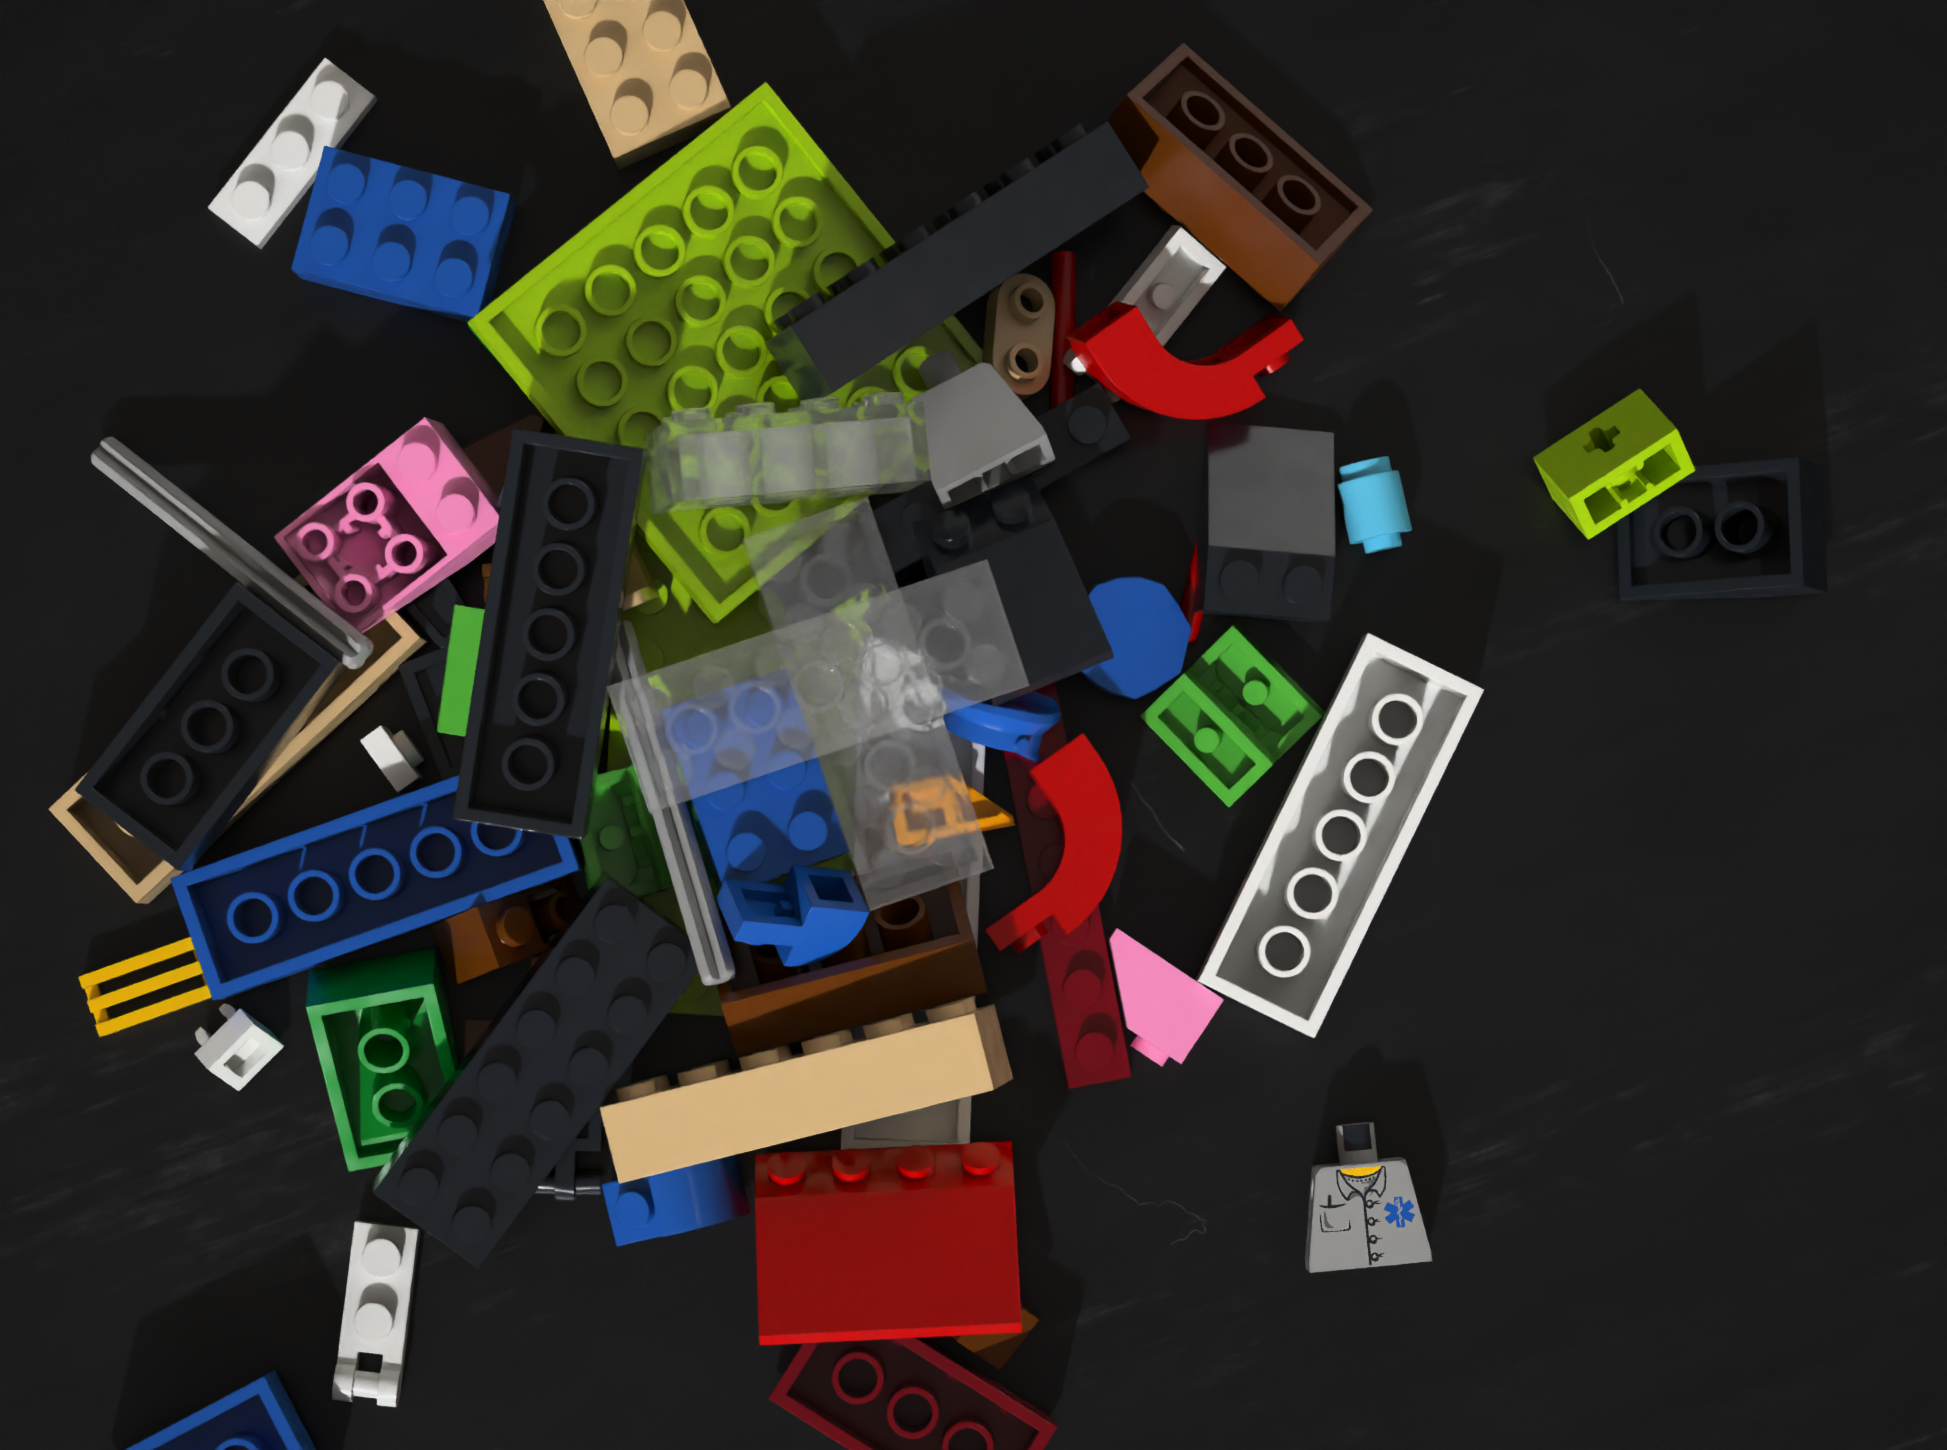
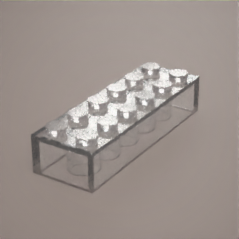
[741,497,994,911]
[607,559,1030,813]

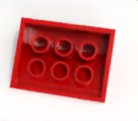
[755,1141,1022,1346]

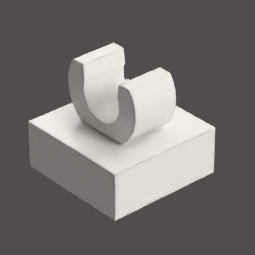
[194,1004,284,1091]

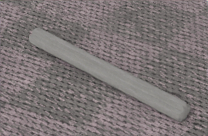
[91,437,373,669]
[612,619,736,986]

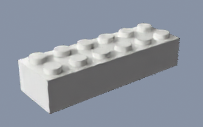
[1195,633,1484,1038]

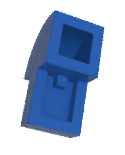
[716,865,870,967]
[601,1155,750,1246]

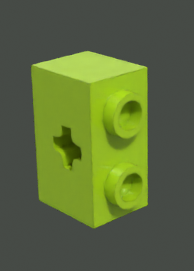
[1533,388,1696,540]

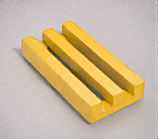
[78,937,212,1037]

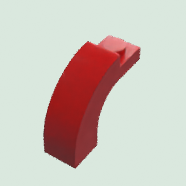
[1065,301,1304,420]
[983,733,1122,954]

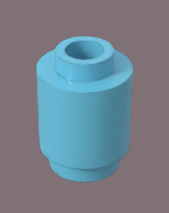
[1336,456,1412,554]

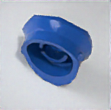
[1080,576,1192,699]
[937,676,1061,764]

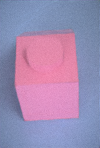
[1108,928,1224,1066]

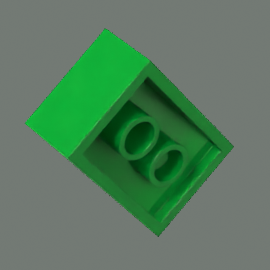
[306,947,460,1172]

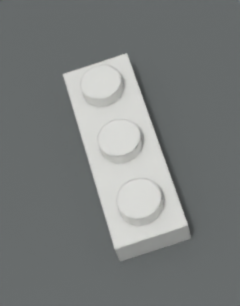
[208,58,378,249]

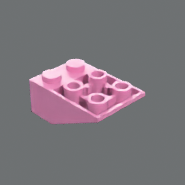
[274,417,500,633]

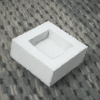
[360,726,425,794]

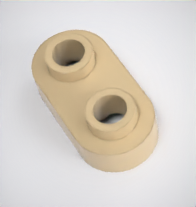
[982,273,1055,401]

